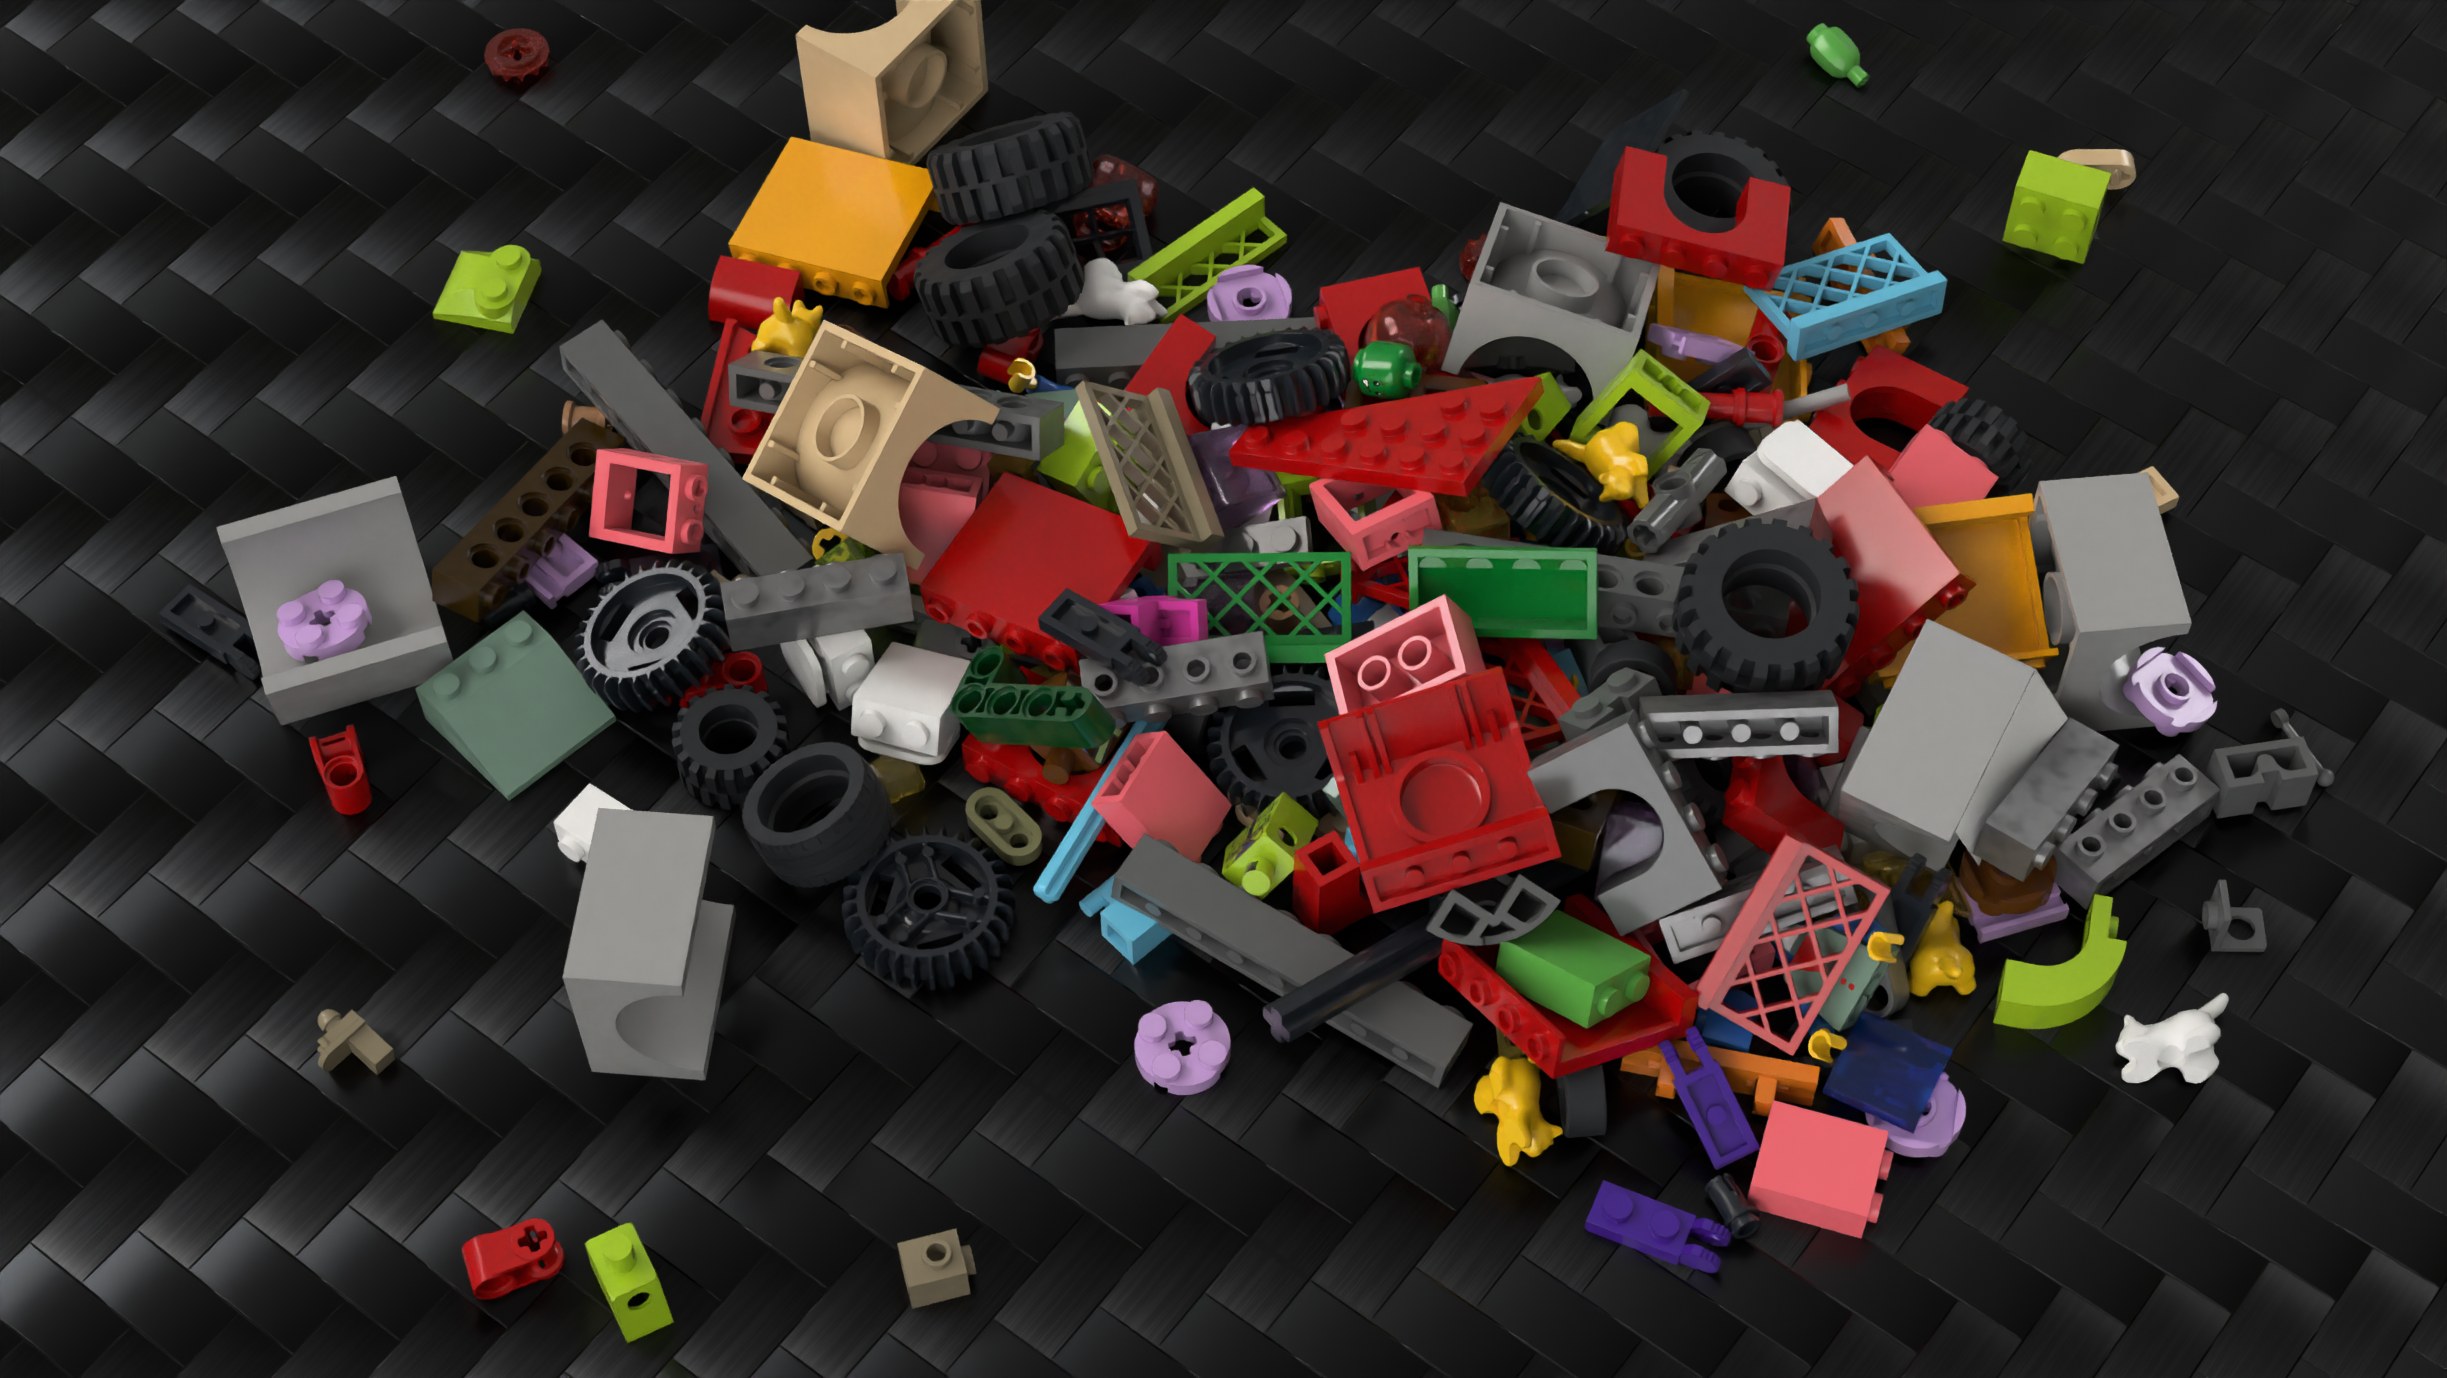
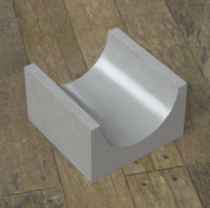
[1441,202,1661,426]
[2028,472,2192,735]
[216,476,453,726]
[1838,619,2035,874]
[563,808,736,1080]

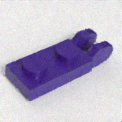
[1658,1026,1760,1170]
[1585,1180,1732,1274]

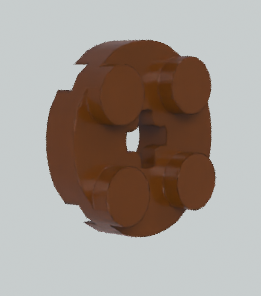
[1959,849,2057,916]

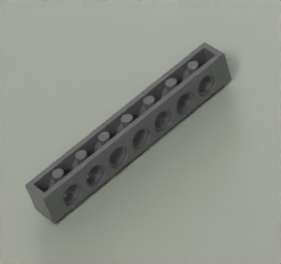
[728,350,1064,461]
[1422,528,1790,639]

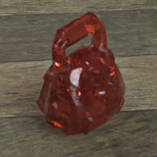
[1074,154,1159,251]

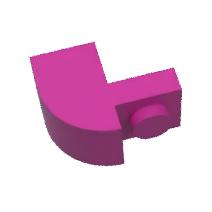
[1099,596,1208,651]

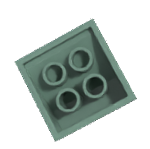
[415,610,616,801]

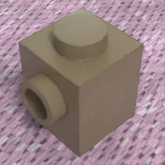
[897,1229,976,1309]

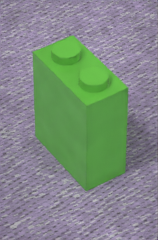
[1495,910,1651,1028]

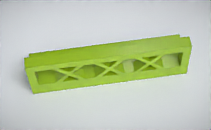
[1127,187,1287,324]

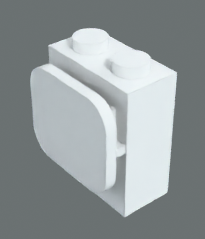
[1724,419,1854,515]
[780,564,875,711]
[851,642,970,765]

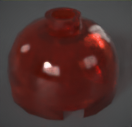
[1363,294,1452,374]

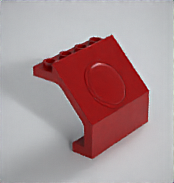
[1317,666,1562,913]

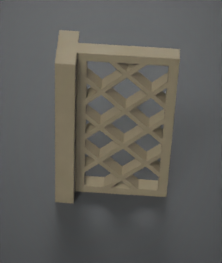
[1075,380,1225,553]

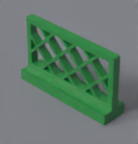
[1168,552,1352,663]

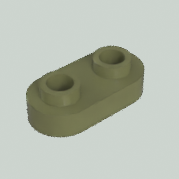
[966,787,1043,866]

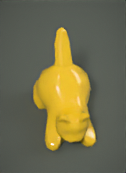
[751,297,823,358]
[1552,421,1649,510]
[1907,900,1976,997]
[1474,1056,1563,1166]

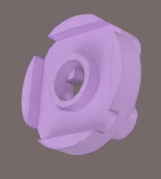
[1207,265,1292,322]
[277,580,372,662]
[2123,647,2217,737]
[1135,1000,1231,1095]
[1865,1062,1966,1157]

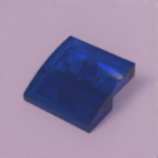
[1822,1010,1954,1133]

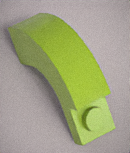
[1993,894,2127,1029]

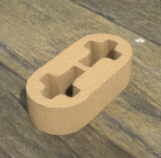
[2057,149,2136,190]

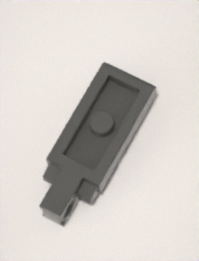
[1189,516,1314,577]

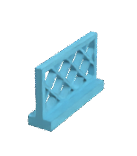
[1743,233,1947,362]

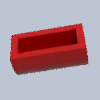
[709,255,805,330]

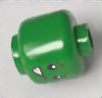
[1352,340,1422,401]

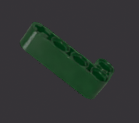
[950,645,1116,749]

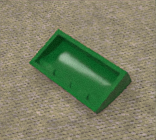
[1408,545,1599,639]

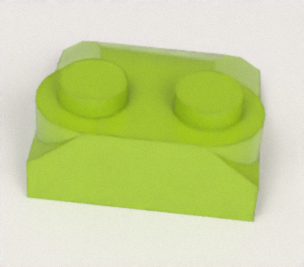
[433,245,542,334]

